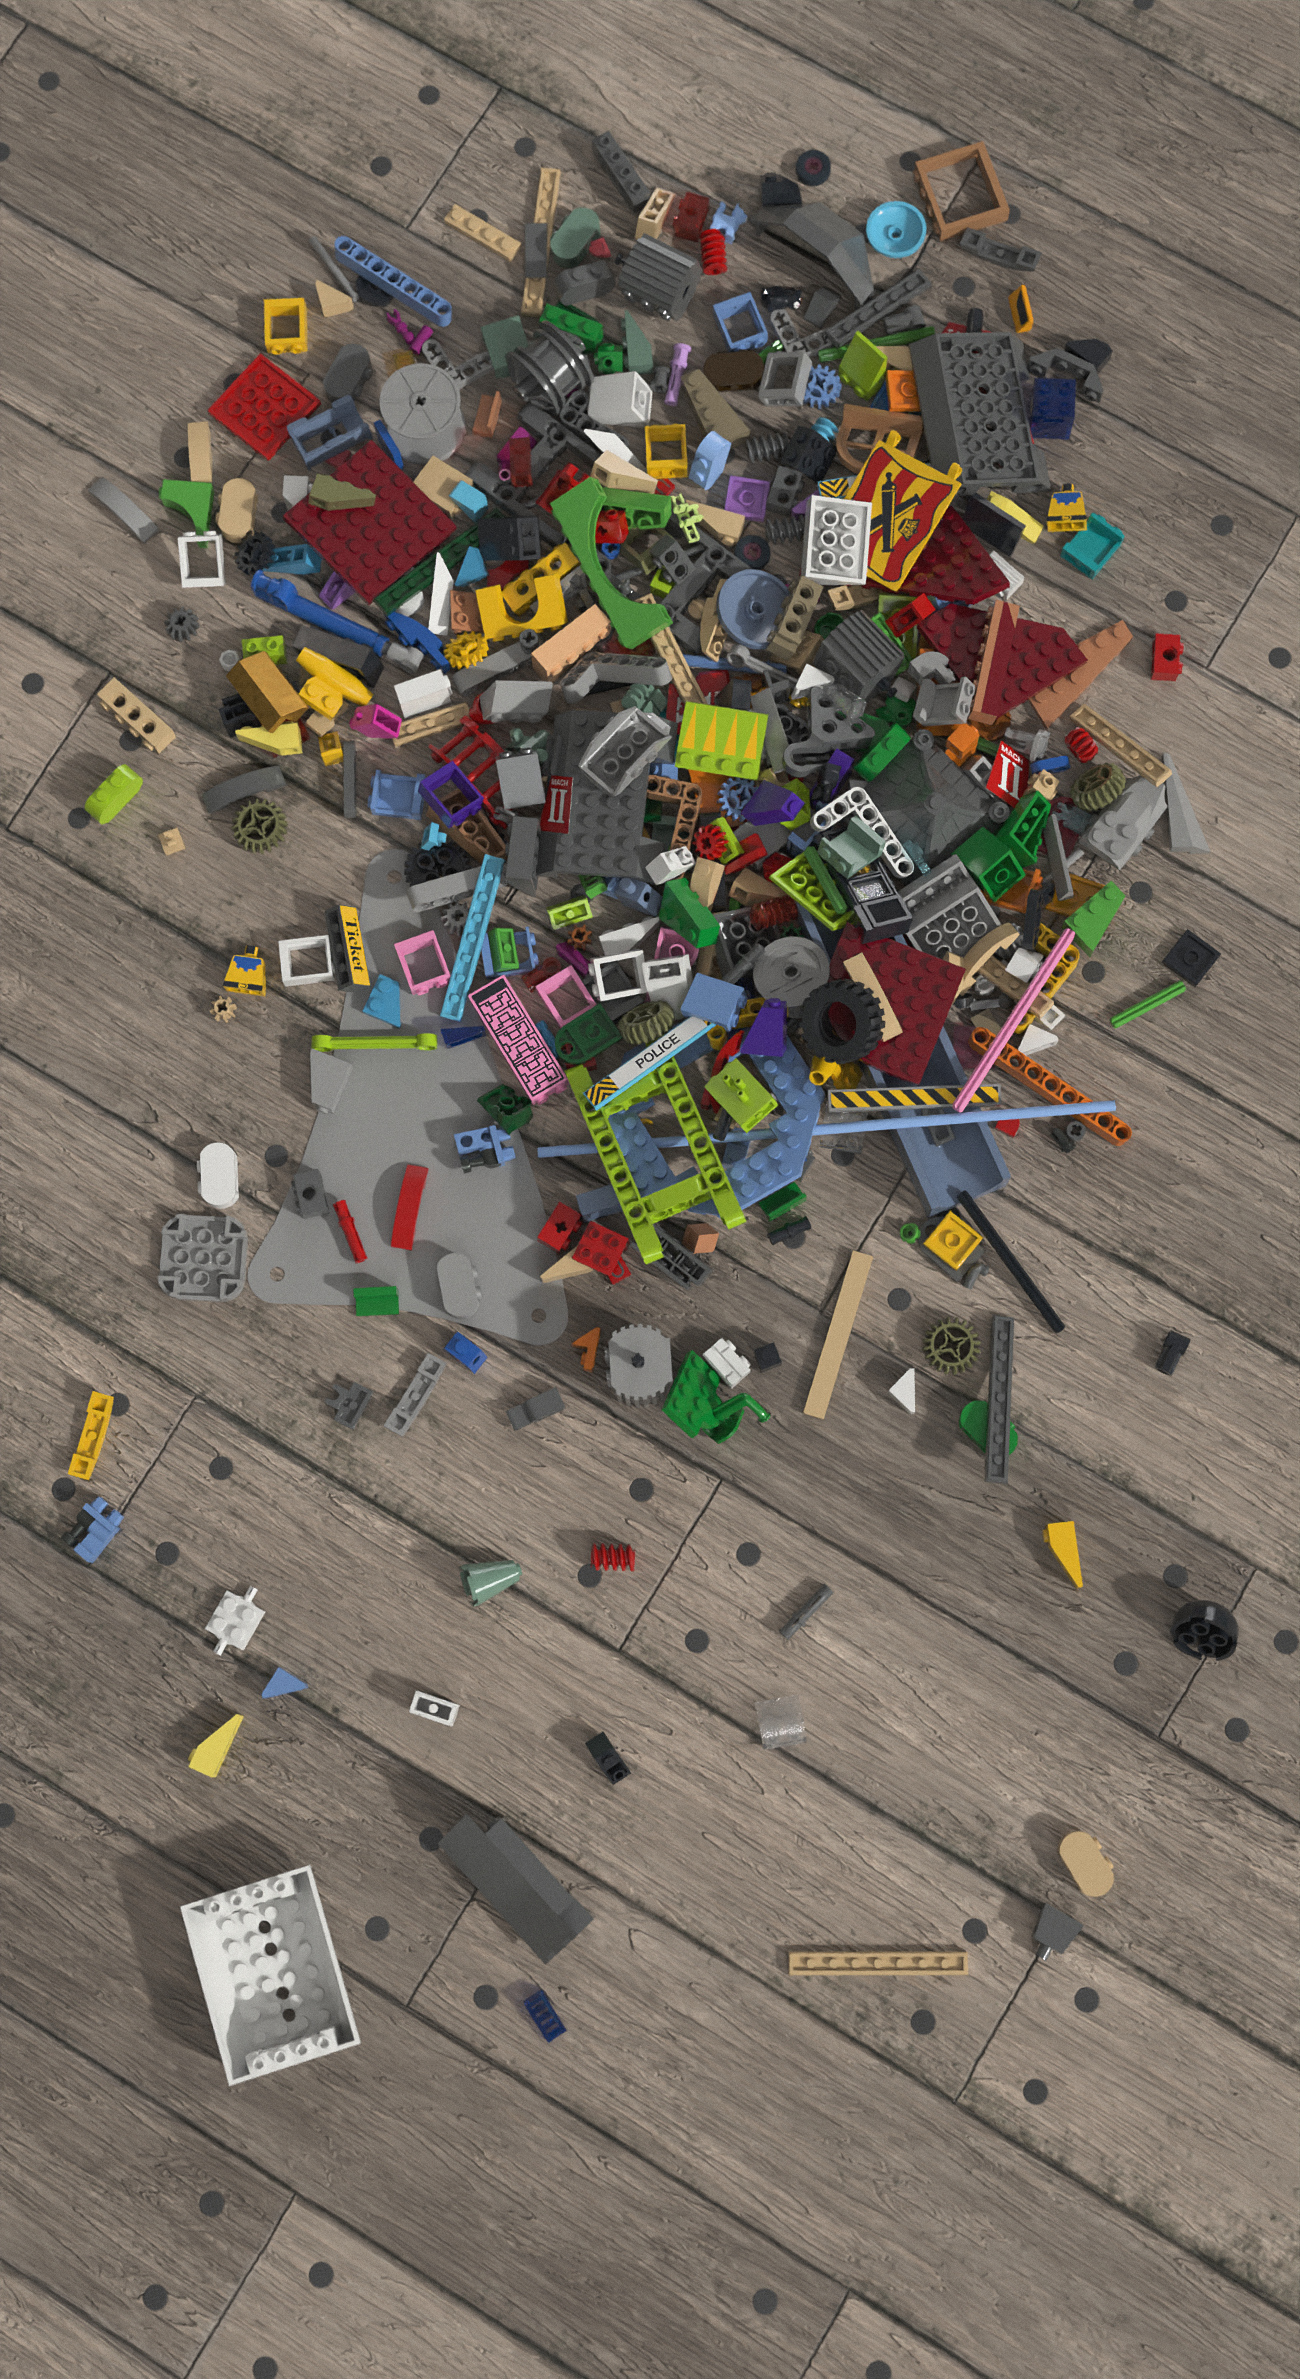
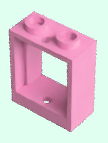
[394,930,451,995]
[536,965,596,1028]

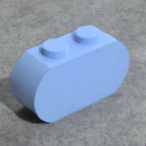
[689,431,731,490]

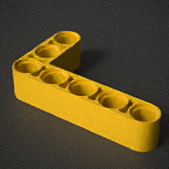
[1013,923,1080,1034]

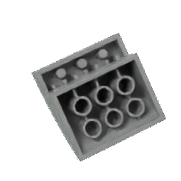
[897,854,1001,959]

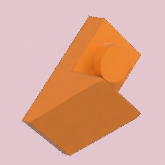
[571,1327,601,1373]

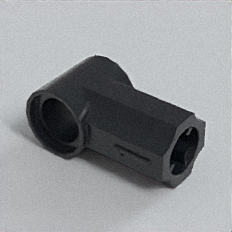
[1155,1330,1191,1376]

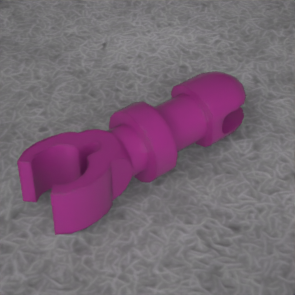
[386,309,415,345]

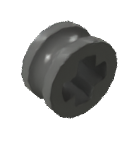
[1065,1121,1086,1142]

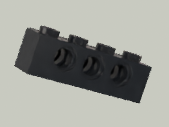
[219,675,300,738]

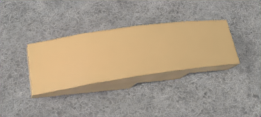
[843,953,902,1042]

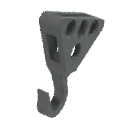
[782,687,875,777]

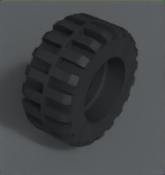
[799,979,886,1064]

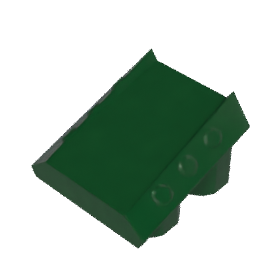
[477,1084,533,1136]

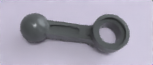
[954,993,1014,1011]

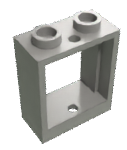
[758,350,812,407]

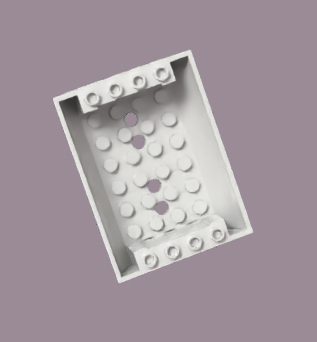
[180,1865,361,2086]

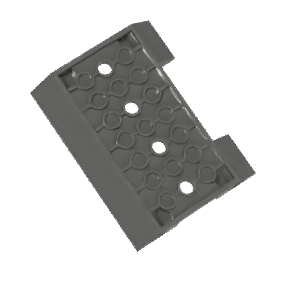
[909,332,1051,495]

